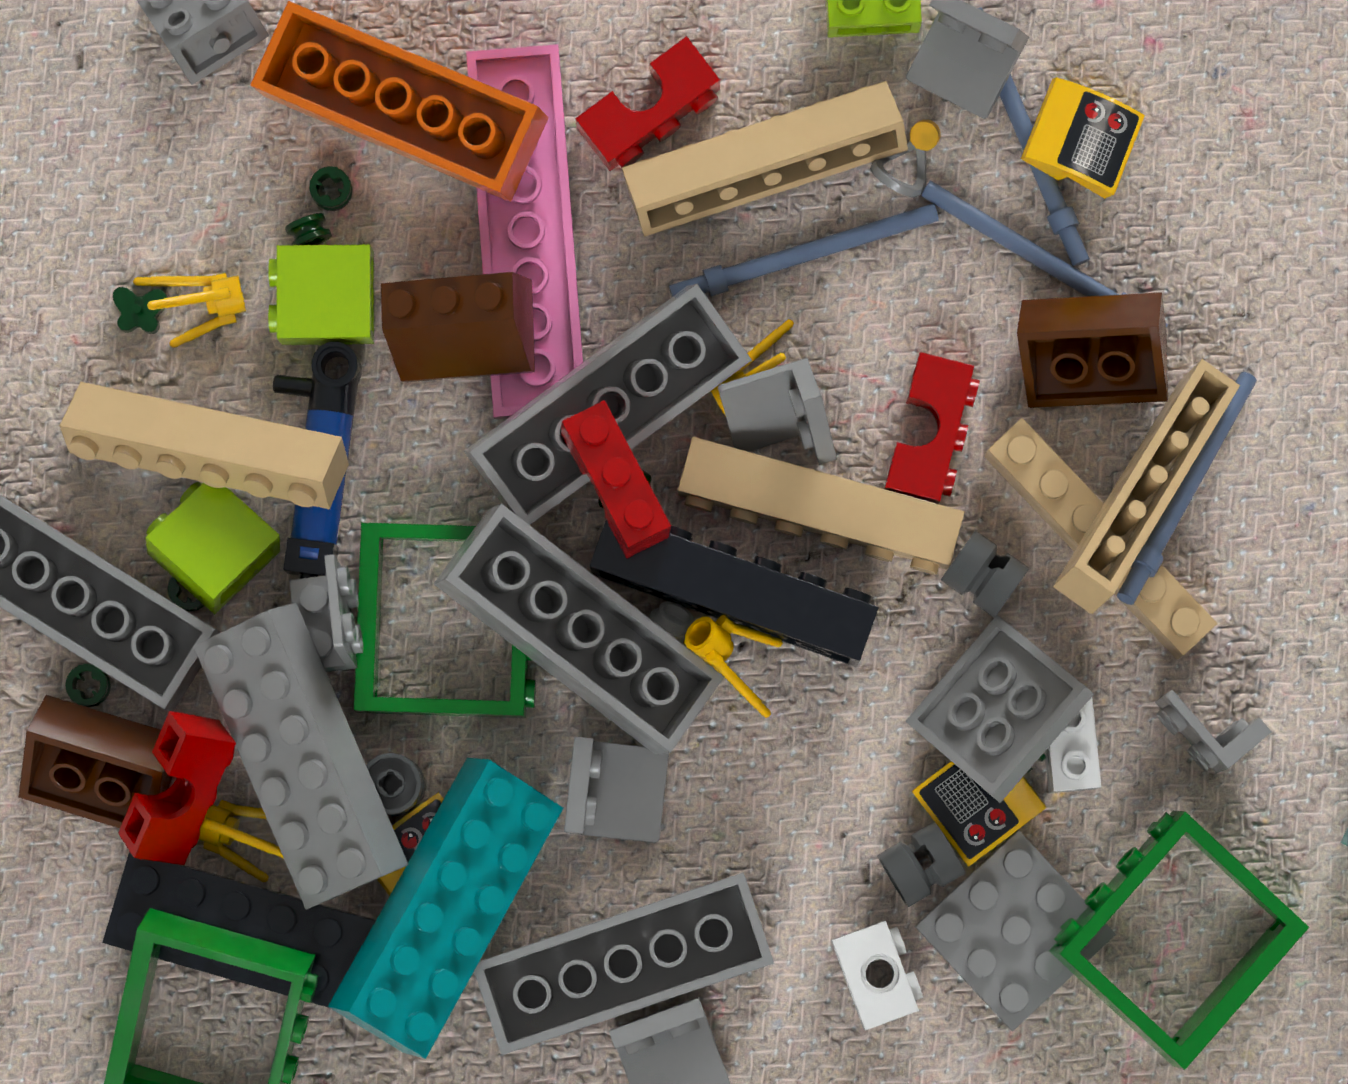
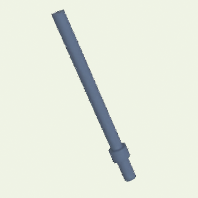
[978,7,1090,267]
[921,180,1168,328]
[669,203,939,297]
[1117,372,1257,605]

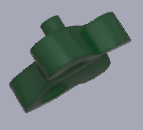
[113,287,168,334]

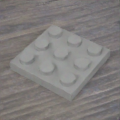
[905,615,1094,803]
[914,830,1116,1031]

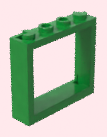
[354,522,536,718]
[1049,810,1309,1070]
[104,908,319,1084]

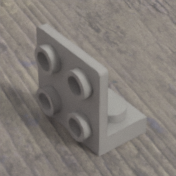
[137,0,269,85]
[906,0,1029,119]
[718,358,837,465]
[289,554,363,672]
[1155,690,1272,773]
[564,737,669,843]
[609,997,730,1084]

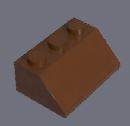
[381,272,535,382]
[1017,292,1168,408]
[18,695,172,828]

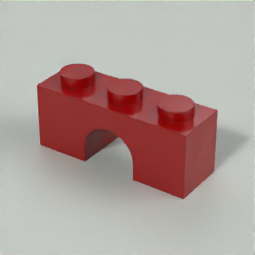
[575,36,720,171]
[884,352,980,504]
[561,400,671,559]
[118,711,236,865]

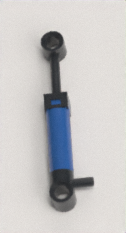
[273,342,362,579]

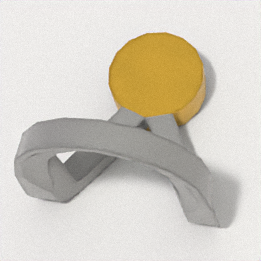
[870,120,941,198]

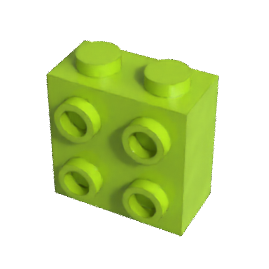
[825,0,922,38]
[268,244,374,345]
[145,481,280,615]

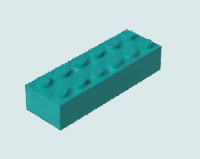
[328,758,563,1059]

